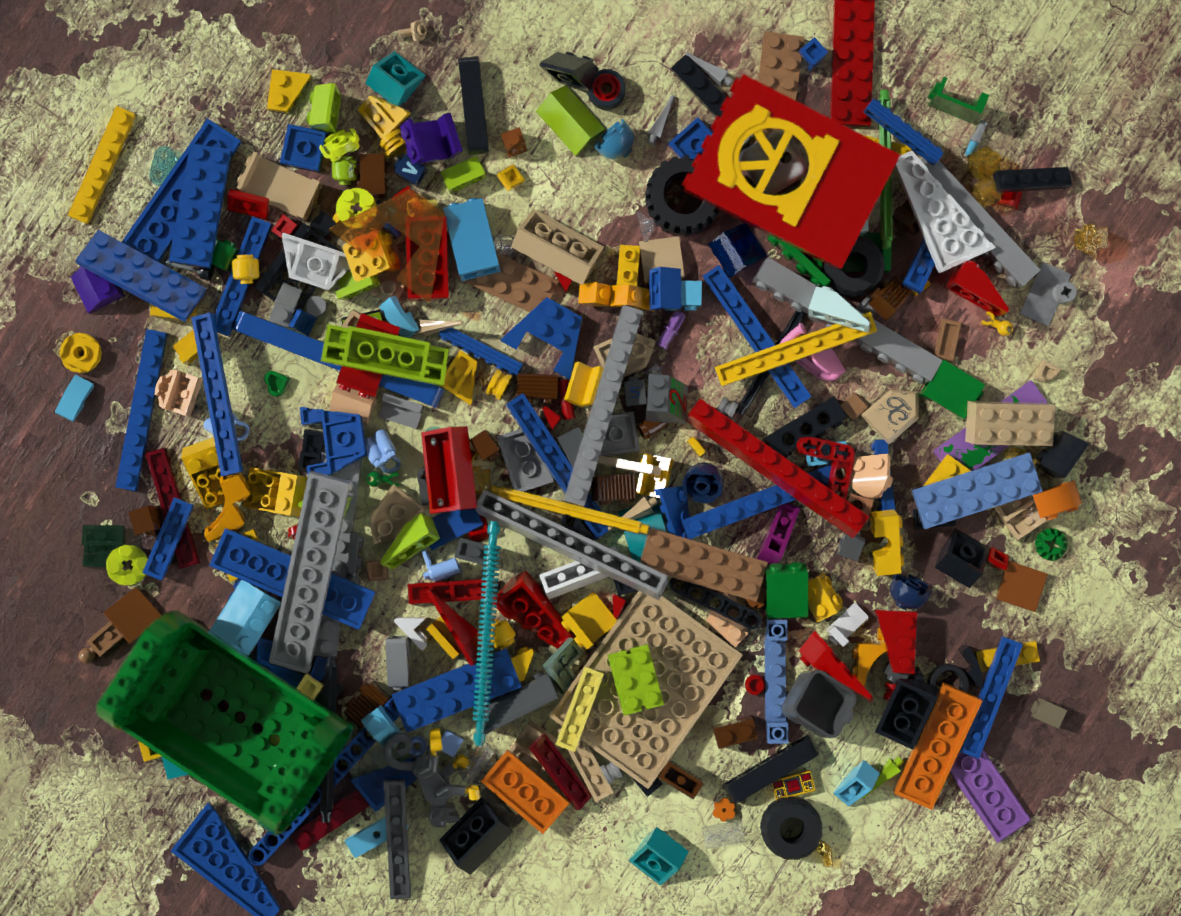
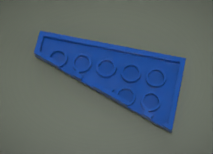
[171,801,281,916]

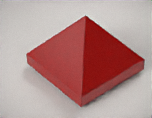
[988,547,1010,570]

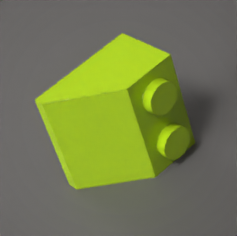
[307,83,342,133]

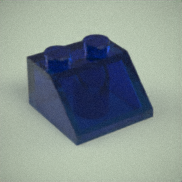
[708,222,767,278]

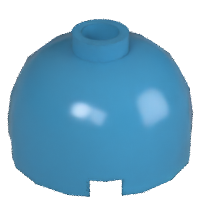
[594,119,634,159]

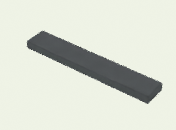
[384,778,411,900]

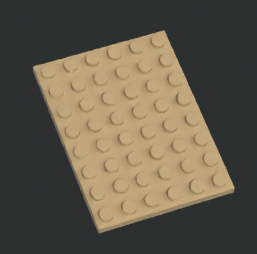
[549,591,743,789]

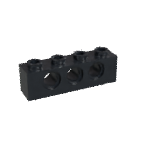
[763,396,847,458]

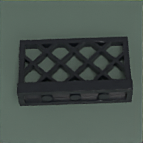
[255,222,340,316]

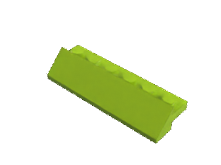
[321,324,449,386]

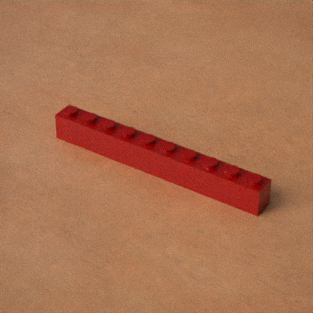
[686,398,869,539]

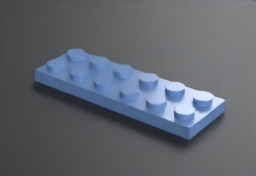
[911,453,1043,529]

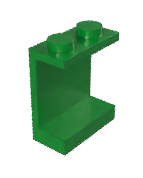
[927,77,989,124]
[919,359,985,420]
[765,562,808,619]

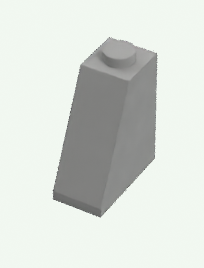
[385,636,411,690]

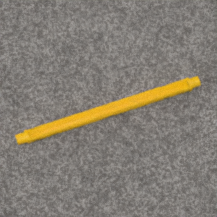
[491,486,649,534]

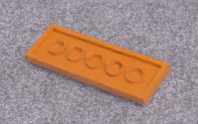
[893,683,982,810]

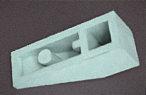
[808,286,870,333]

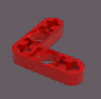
[797,437,855,499]

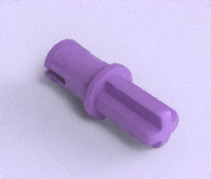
[656,311,685,350]

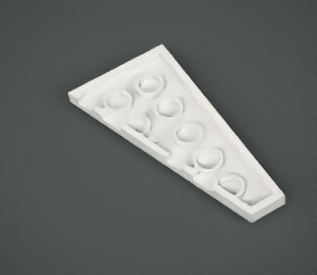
[895,151,996,273]

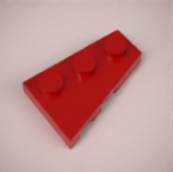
[875,610,917,674]

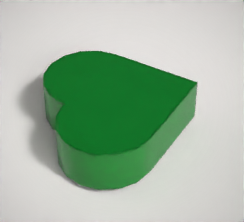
[264,371,290,397]

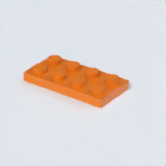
[481,749,570,834]

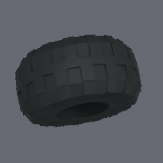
[823,237,885,297]
[760,796,823,860]

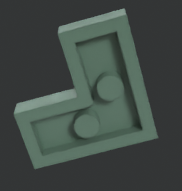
[542,637,583,695]

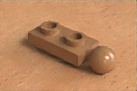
[78,621,123,664]

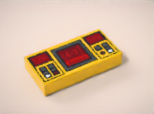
[771,770,816,800]

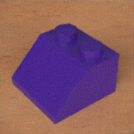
[71,266,125,314]

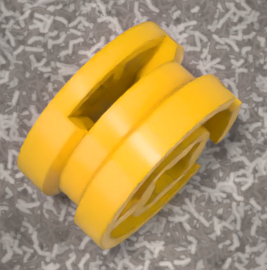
[379,128,407,158]
[486,368,513,401]

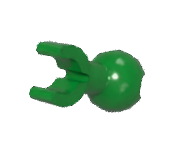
[367,471,399,487]

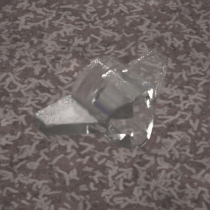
[637,212,654,242]

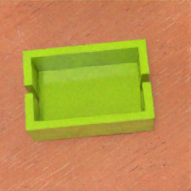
[607,644,664,716]

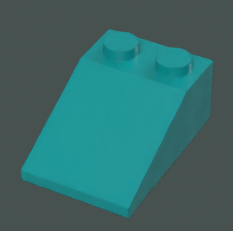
[618,500,667,562]

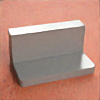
[379,393,425,429]

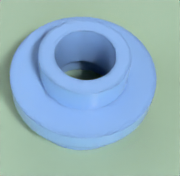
[409,736,427,757]

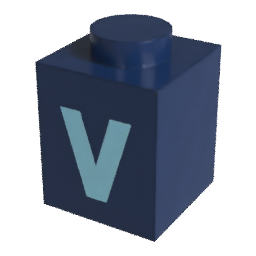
[394,154,428,188]

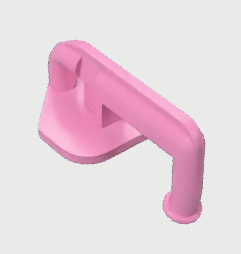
[779,323,845,381]

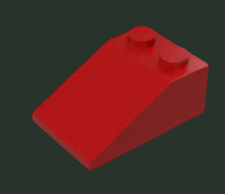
[945,261,1009,317]

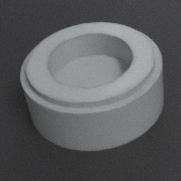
[306,296,327,317]

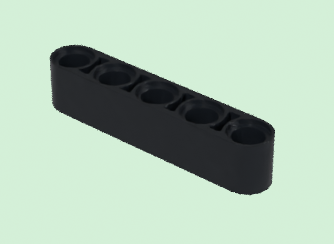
[458,56,489,155]
[669,577,762,634]
[723,735,820,804]

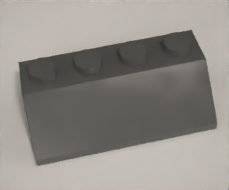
[475,671,559,734]

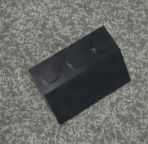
[875,678,940,750]
[439,797,513,875]

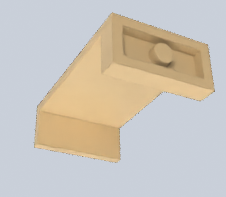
[237,152,323,222]

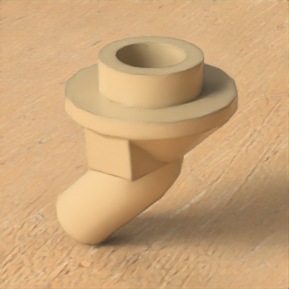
[398,20,427,41]

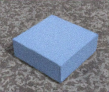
[441,729,464,758]

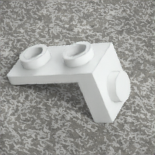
[826,603,868,647]

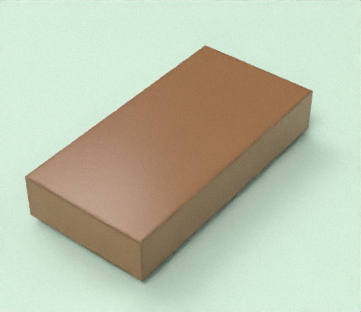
[933,318,962,362]

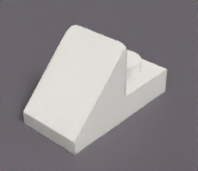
[394,617,429,651]

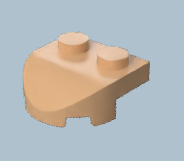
[155,370,203,417]
[850,454,893,499]

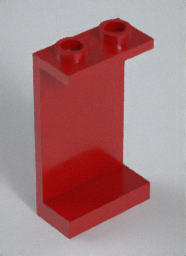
[336,313,400,399]

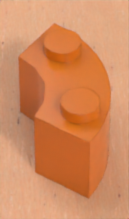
[1033,480,1082,520]

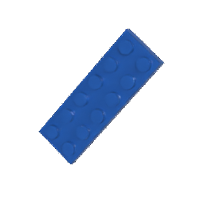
[169,143,232,269]
[76,230,207,322]
[392,648,522,733]

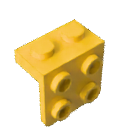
[343,230,400,282]
[561,592,617,649]

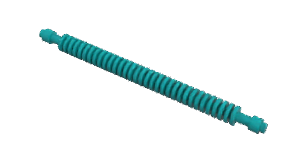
[473,521,501,746]

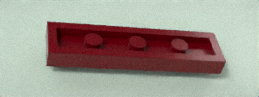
[529,734,592,810]
[291,789,370,851]

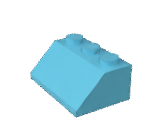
[209,580,281,656]

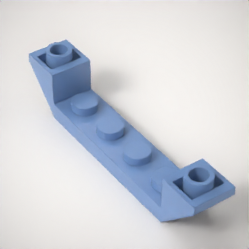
[764,620,788,744]

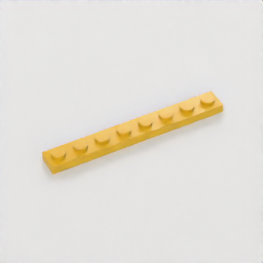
[715,312,878,387]

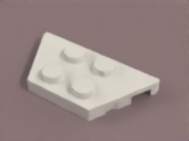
[282,233,350,290]

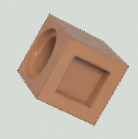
[845,493,874,516]

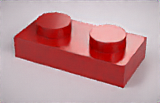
[227,189,269,219]

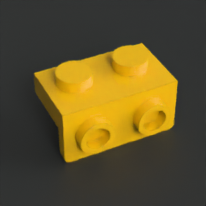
[636,453,674,498]
[808,572,843,622]

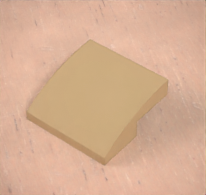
[639,236,684,284]
[994,495,1049,542]
[509,720,561,776]

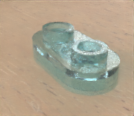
[149,146,176,187]

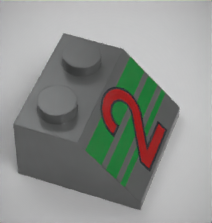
[646,374,688,424]

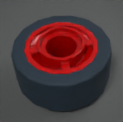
[588,69,625,110]

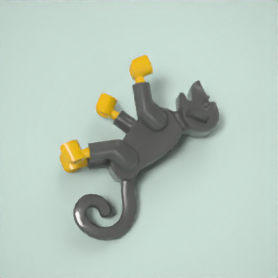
[384,728,480,828]

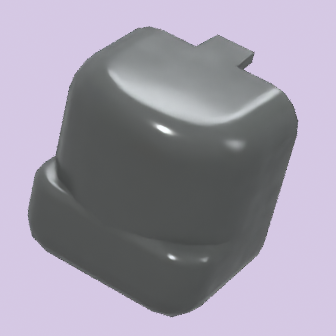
[781,670,856,738]

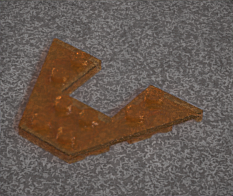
[329,189,445,304]

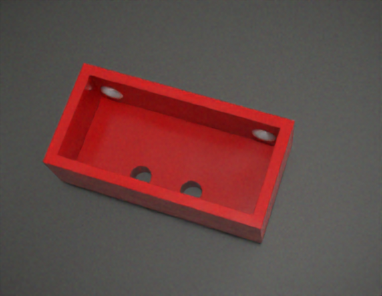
[421,426,477,514]

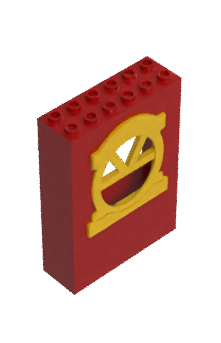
[682,74,900,269]

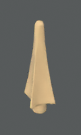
[416,319,463,336]
[608,497,658,531]

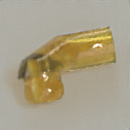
[813,840,833,867]

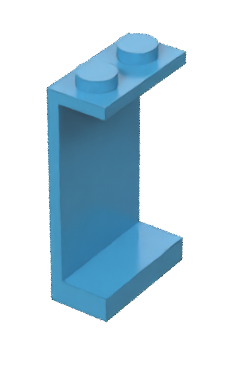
[443,198,501,281]

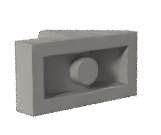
[269,283,302,328]

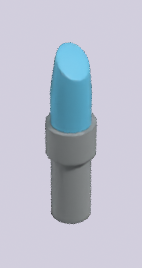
[965,120,988,158]

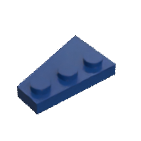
[654,486,692,540]
[350,757,418,812]

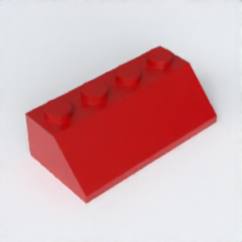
[405,217,449,302]

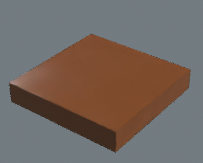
[995,561,1048,612]
[103,587,161,644]

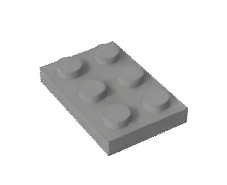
[497,429,554,492]

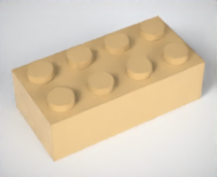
[511,209,604,285]
[965,401,1056,446]

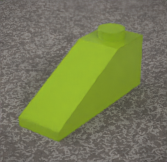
[380,513,440,570]

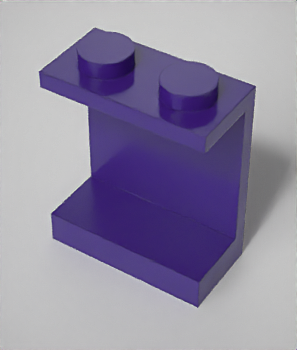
[400,113,463,165]

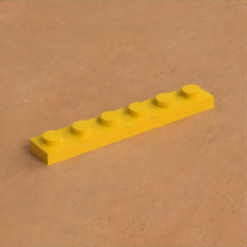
[68,106,137,224]

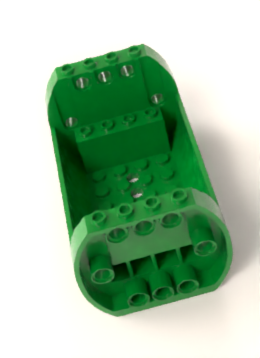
[96,610,353,836]

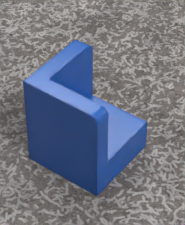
[799,37,828,71]

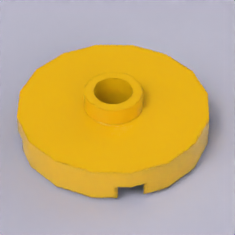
[59,333,102,373]

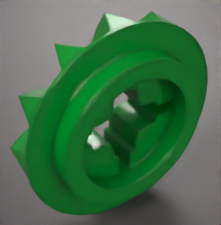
[1035,528,1068,561]

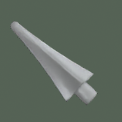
[685,52,733,87]
[647,95,675,146]

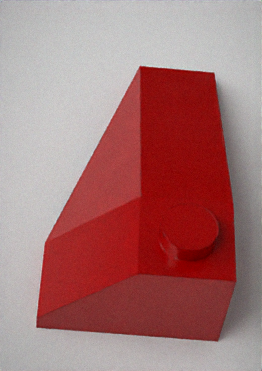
[493,570,574,649]
[426,588,482,666]
[799,631,874,702]

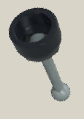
[165,259,214,281]

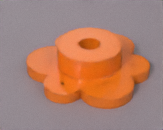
[713,798,735,822]

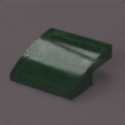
[81,525,126,568]

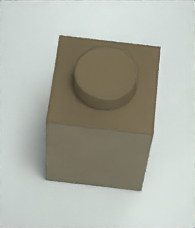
[1031,698,1067,729]

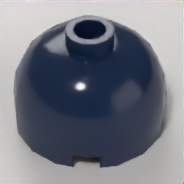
[682,462,724,503]
[890,572,933,610]

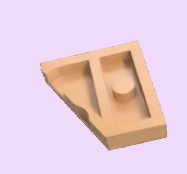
[705,594,749,647]

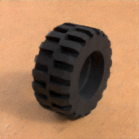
[645,155,720,237]

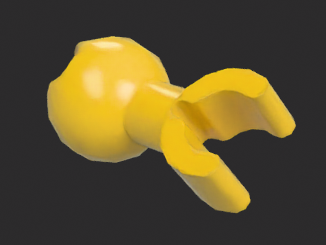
[981,311,1013,336]

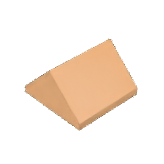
[329,384,381,426]

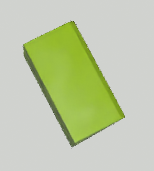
[536,85,606,156]

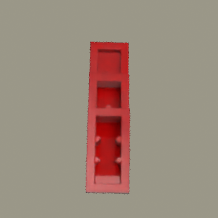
[407,579,486,604]

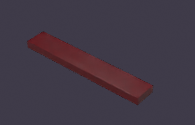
[145,447,201,569]

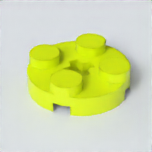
[319,128,360,162]
[336,188,378,230]
[106,545,148,585]

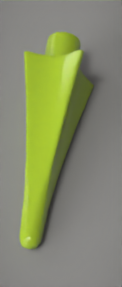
[861,756,904,798]

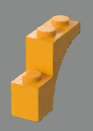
[578,282,655,311]
[204,473,250,542]
[851,628,886,685]

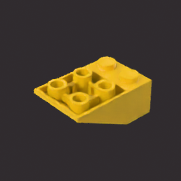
[181,437,225,509]
[243,467,308,517]

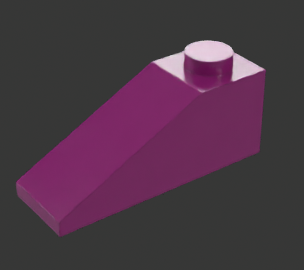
[756,503,800,566]

